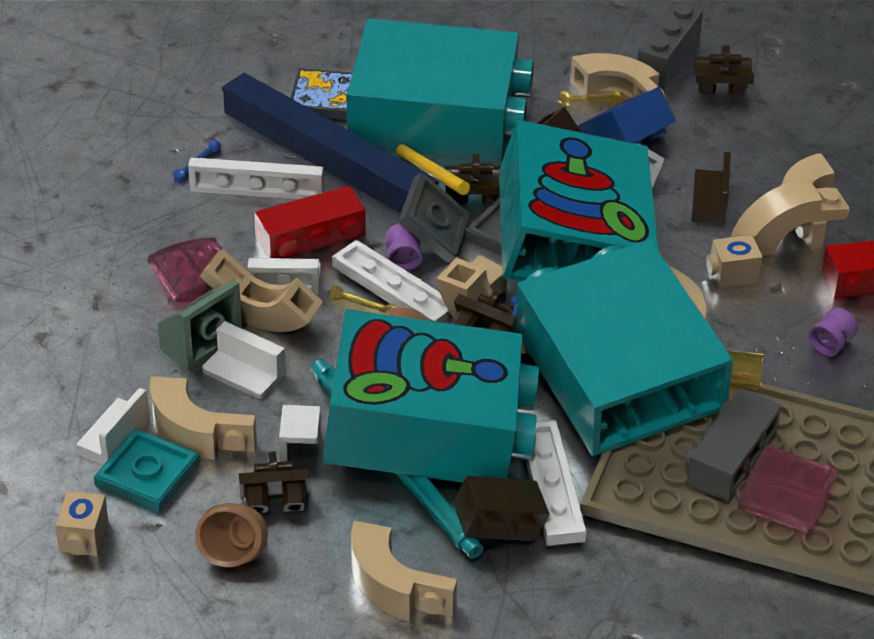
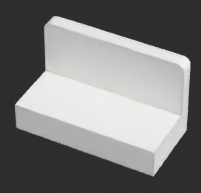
[248,258,320,294]
[202,321,286,399]
[76,388,150,465]

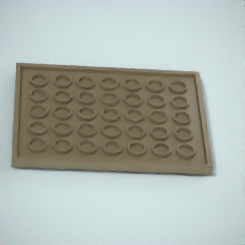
[580,375,874,595]

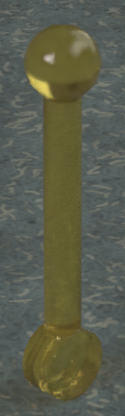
[558,91,624,105]
[328,285,396,313]

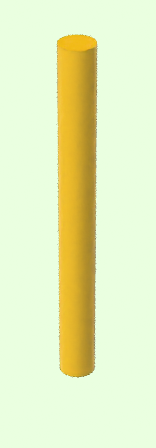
[396,144,470,195]

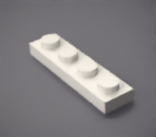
[188,157,324,199]
[332,240,453,323]
[525,420,586,546]

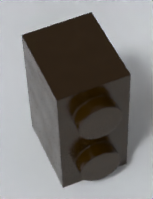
[453,475,550,541]

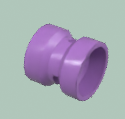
[386,224,422,271]
[808,308,858,356]

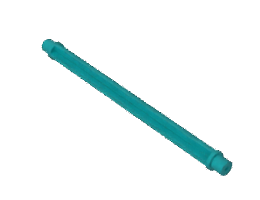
[311,359,483,559]

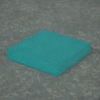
[94,428,200,512]

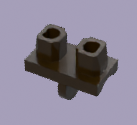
[694,45,754,94]
[445,154,501,205]
[452,289,521,334]
[239,451,309,514]

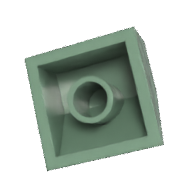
[158,280,242,371]

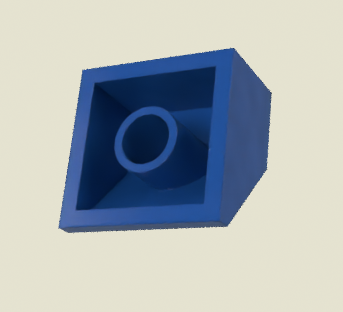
[578,86,676,145]

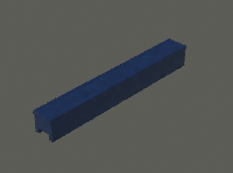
[222,72,439,213]

